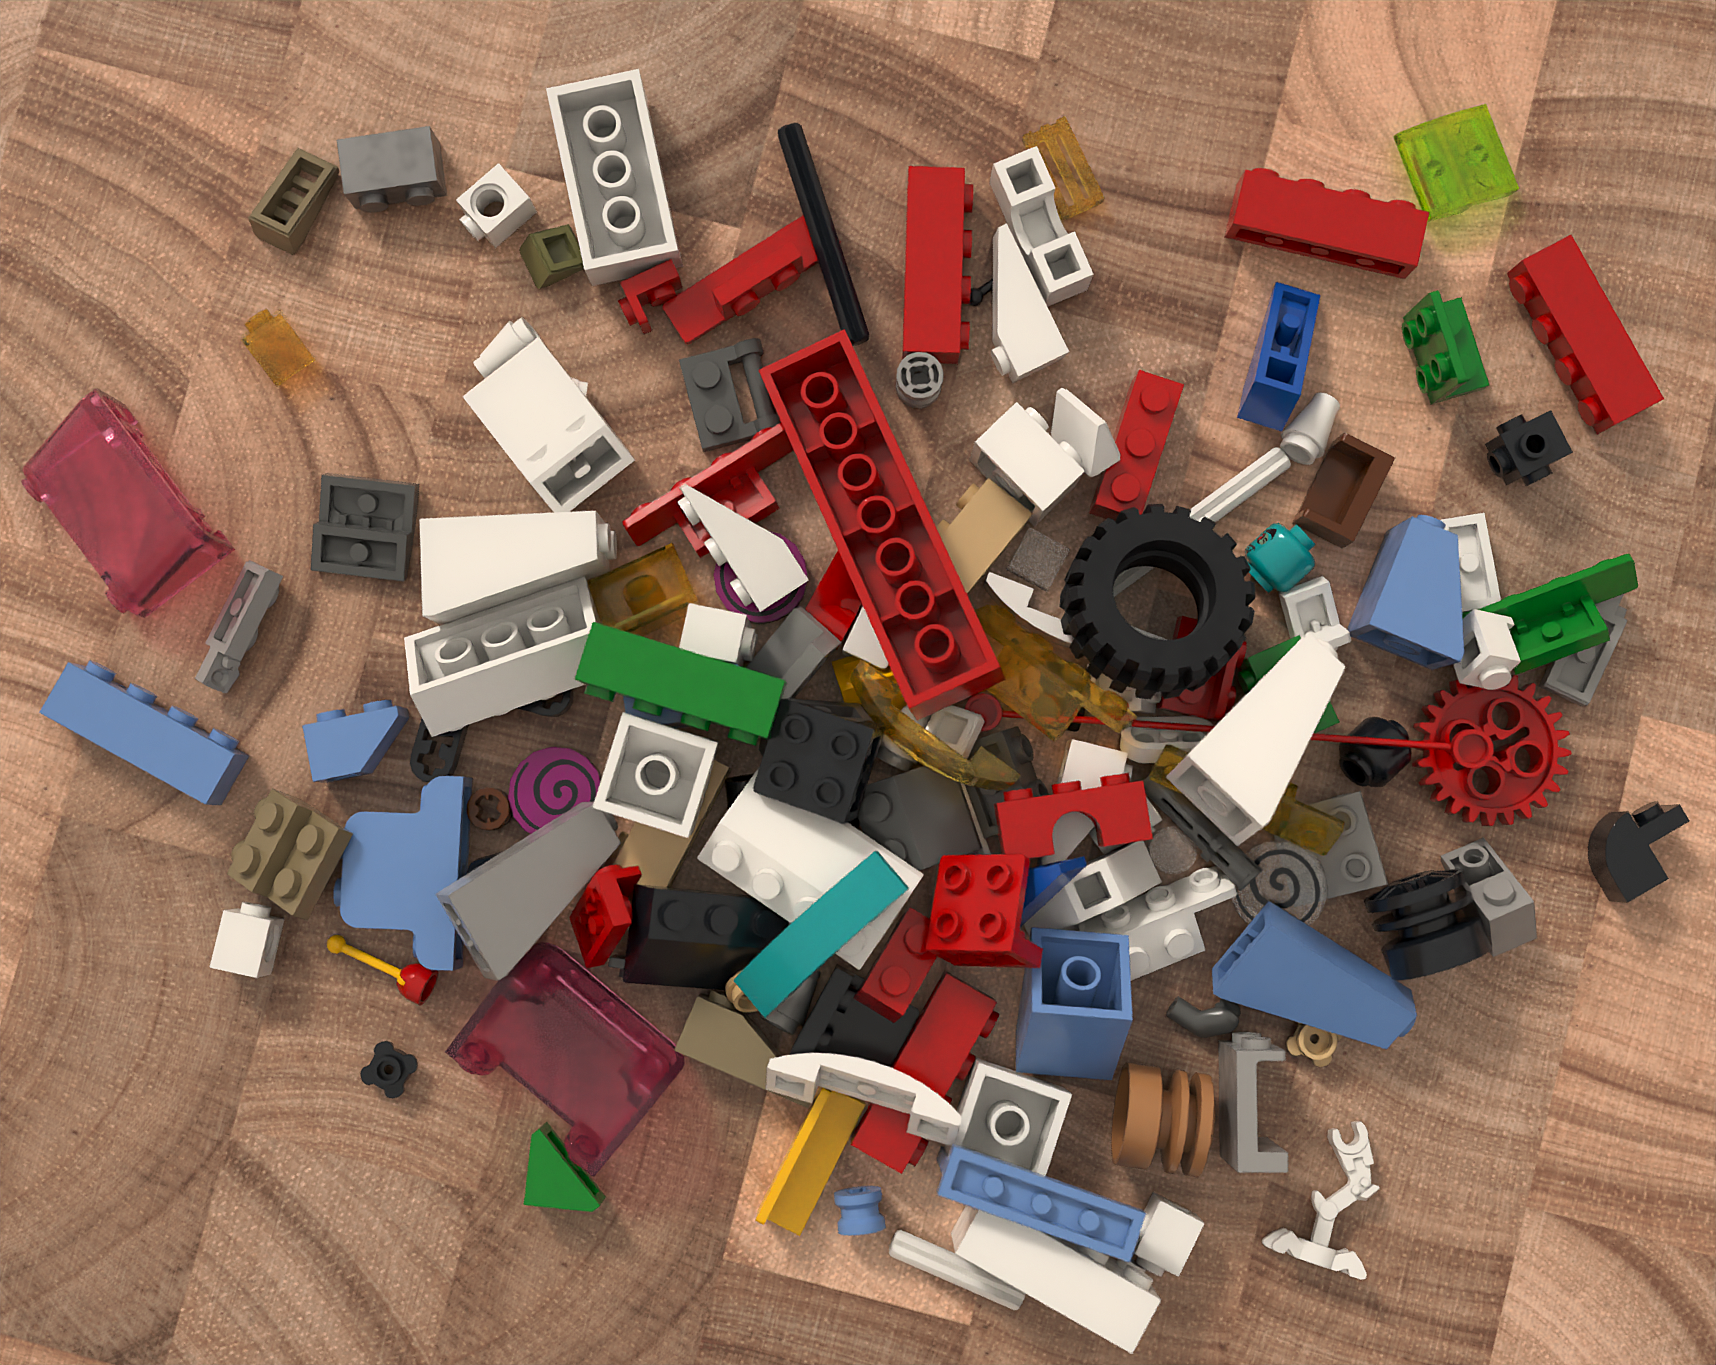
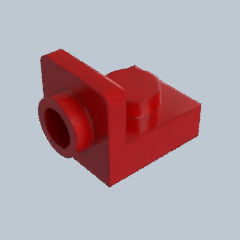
[618,259,683,335]

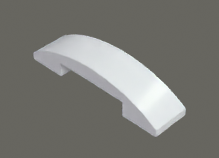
[983,572,1167,649]
[765,1053,962,1146]

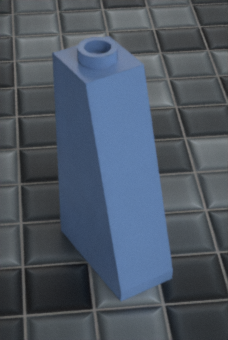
[1212,901,1417,1049]

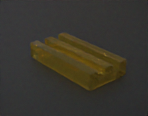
[1022,116,1105,222]

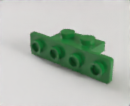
[1462,554,1638,675]

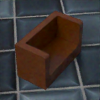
[1292,433,1395,548]

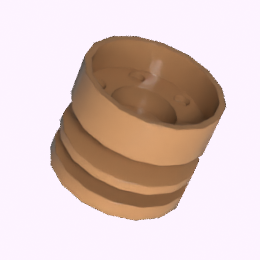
[1111,1062,1215,1178]

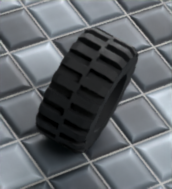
[1059,504,1256,699]

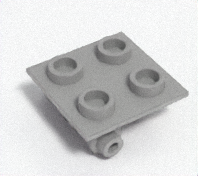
[1270,791,1388,906]

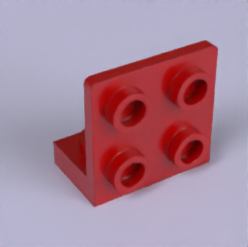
[925,854,1043,968]

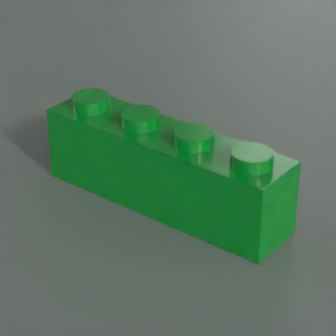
[575,622,787,746]

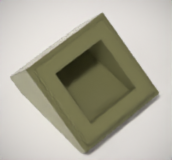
[519,224,584,289]

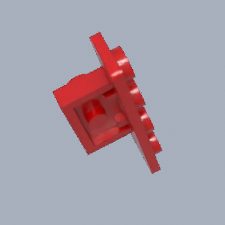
[662,215,841,344]
[622,423,793,558]

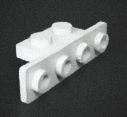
[1060,865,1237,981]

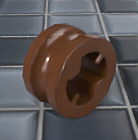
[466,787,512,830]

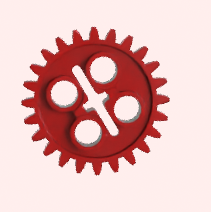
[1412,675,1571,826]

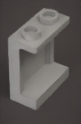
[1218,1032,1288,1173]

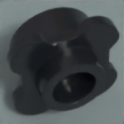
[360,1041,418,1098]

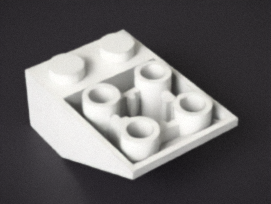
[463,337,635,513]

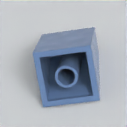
[1347,515,1464,670]
[1016,927,1132,1080]

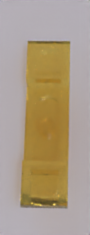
[849,659,1021,791]

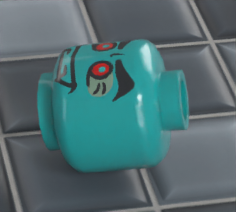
[1245,523,1316,593]

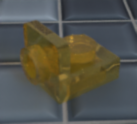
[241,308,315,387]

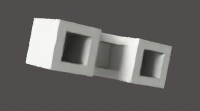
[989,146,1094,307]

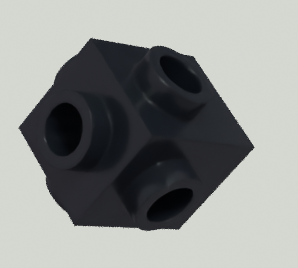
[1485,410,1573,486]

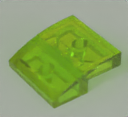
[1393,104,1519,222]

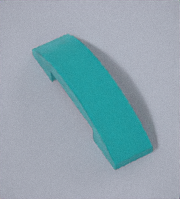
[733,851,909,1018]

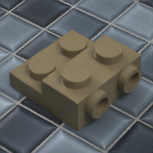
[227,788,353,920]

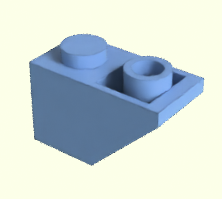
[302,700,409,783]

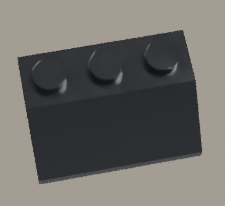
[622,884,789,990]

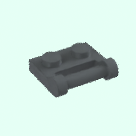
[679,338,781,452]

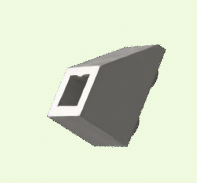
[1441,838,1537,957]

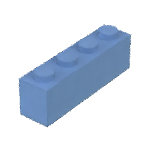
[39,660,249,805]

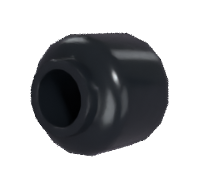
[1339,717,1412,787]

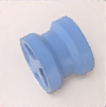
[834,1186,886,1236]

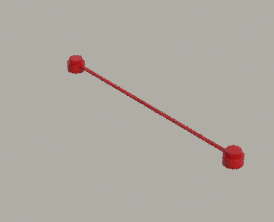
[964,693,1494,769]

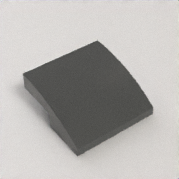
[311,473,419,581]

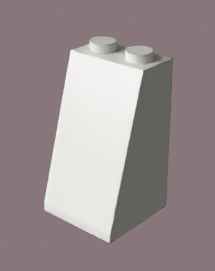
[420,511,617,625]
[1166,632,1346,846]

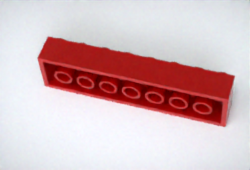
[758,329,1006,721]

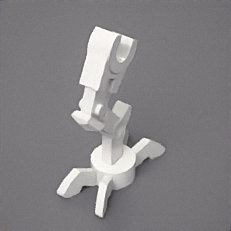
[1262,1121,1380,1280]

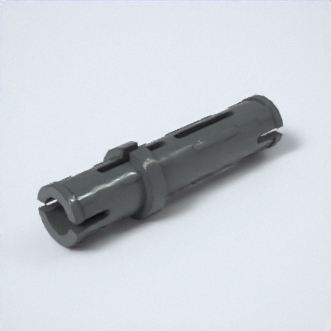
[1143,767,1263,891]

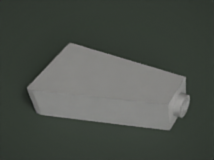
[435,802,621,981]

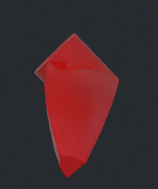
[805,551,861,650]

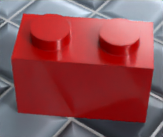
[853,907,937,1023]

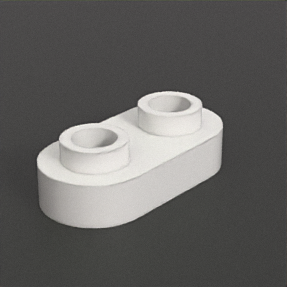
[1120,716,1214,764]

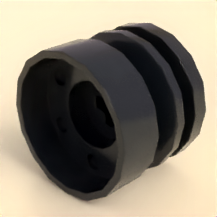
[1364,868,1492,981]

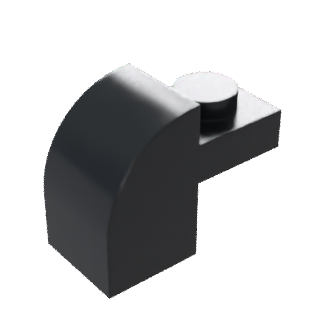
[1588,801,1690,903]

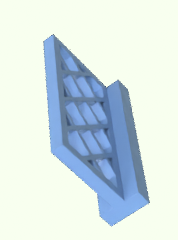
[937,1144,1146,1262]

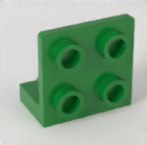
[1402,290,1489,405]

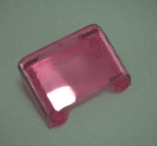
[21,388,235,618]
[445,942,685,1177]

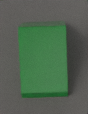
[524,1122,606,1212]

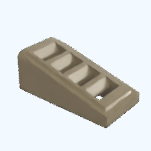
[248,148,339,255]

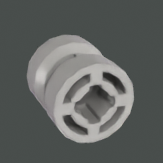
[896,352,943,409]

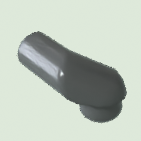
[1166,996,1241,1038]

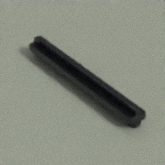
[778,123,869,346]

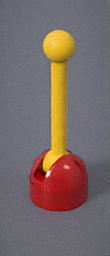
[327,935,439,1006]

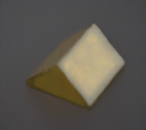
[587,542,702,637]

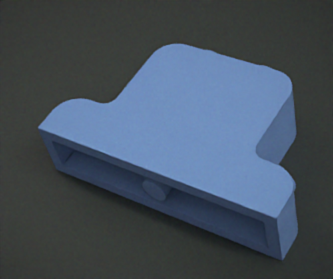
[334,776,473,971]

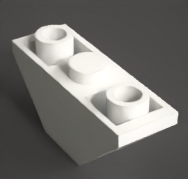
[1024,841,1162,936]

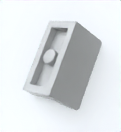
[746,606,841,699]

